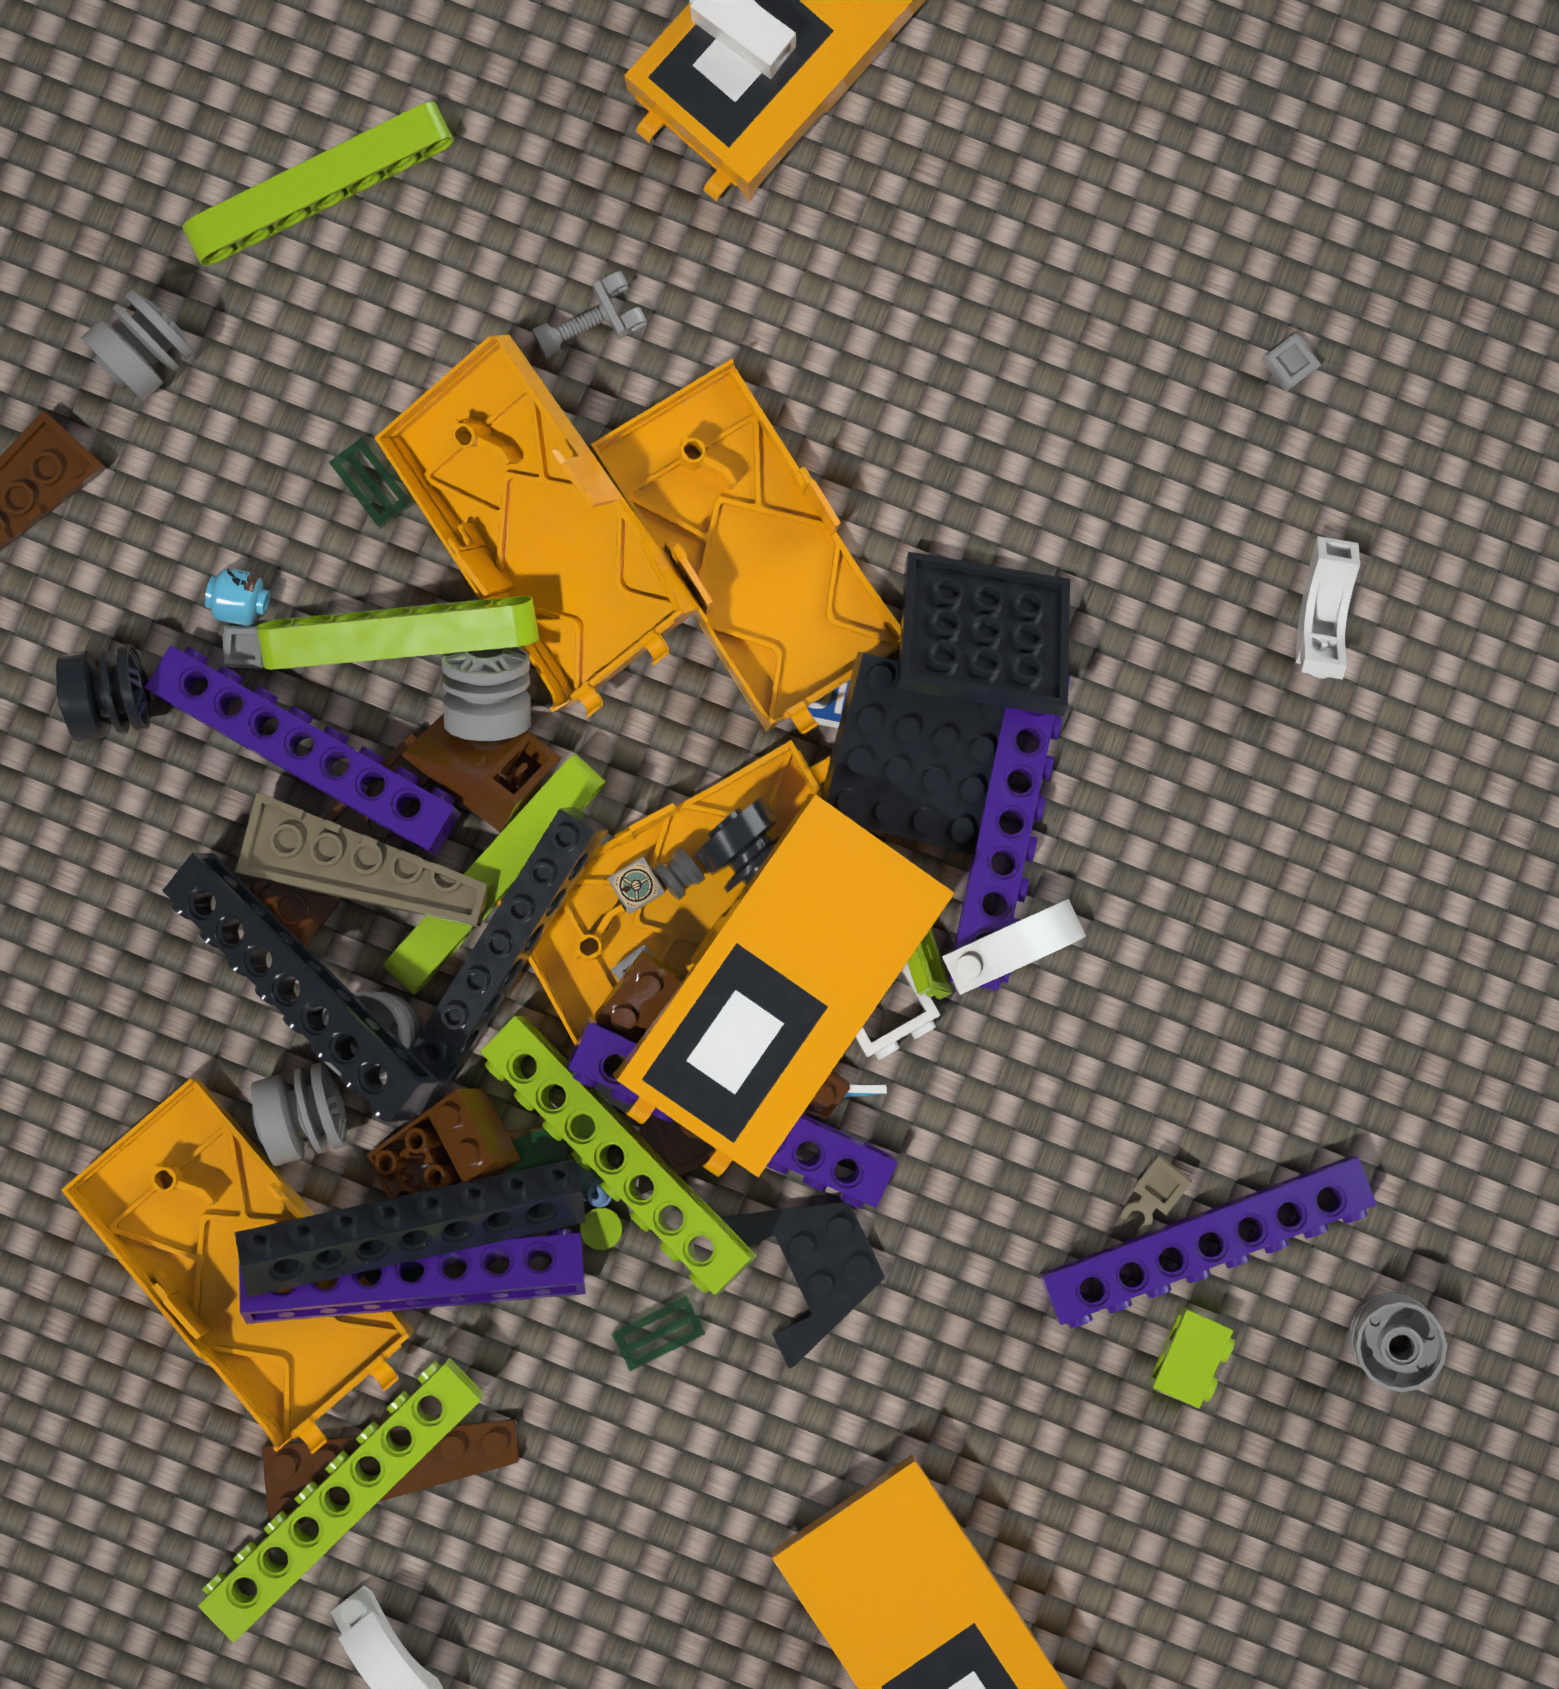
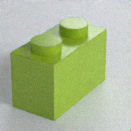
[1147,1306,1235,1409]

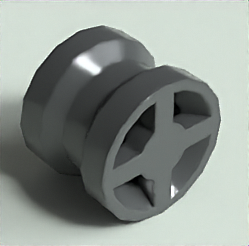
[653,847,705,901]

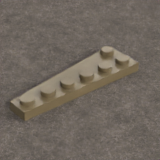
[235,793,490,928]

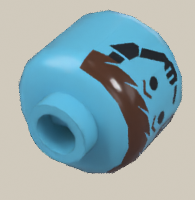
[205,568,270,626]

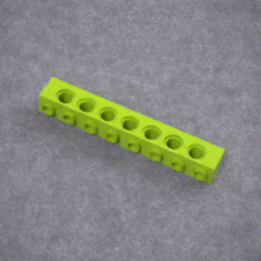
[480,1016,757,1295]
[198,1357,485,1643]

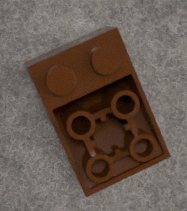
[401,713,562,833]
[366,1088,521,1199]

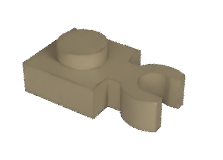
[1121,1154,1192,1233]

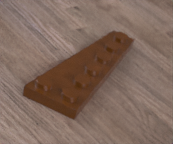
[250,733,431,947]

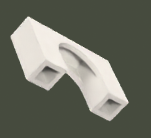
[689,0,796,79]

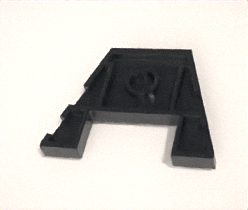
[721,1201,885,1369]

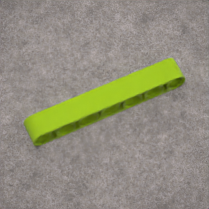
[182,102,454,266]
[256,596,539,670]
[383,754,607,995]

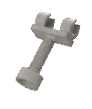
[532,271,647,360]

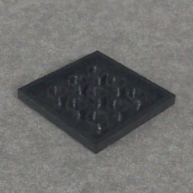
[897,551,1070,717]
[821,652,1005,855]

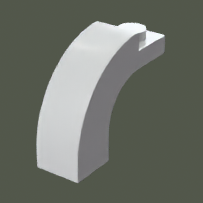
[1296,536,1360,680]
[942,899,1086,995]
[331,1586,443,1689]

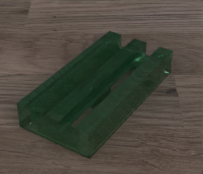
[329,437,413,529]
[611,1295,706,1372]

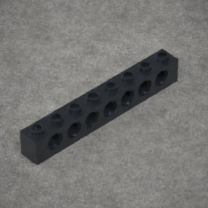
[410,807,608,1116]
[162,852,440,1123]
[234,1159,586,1297]

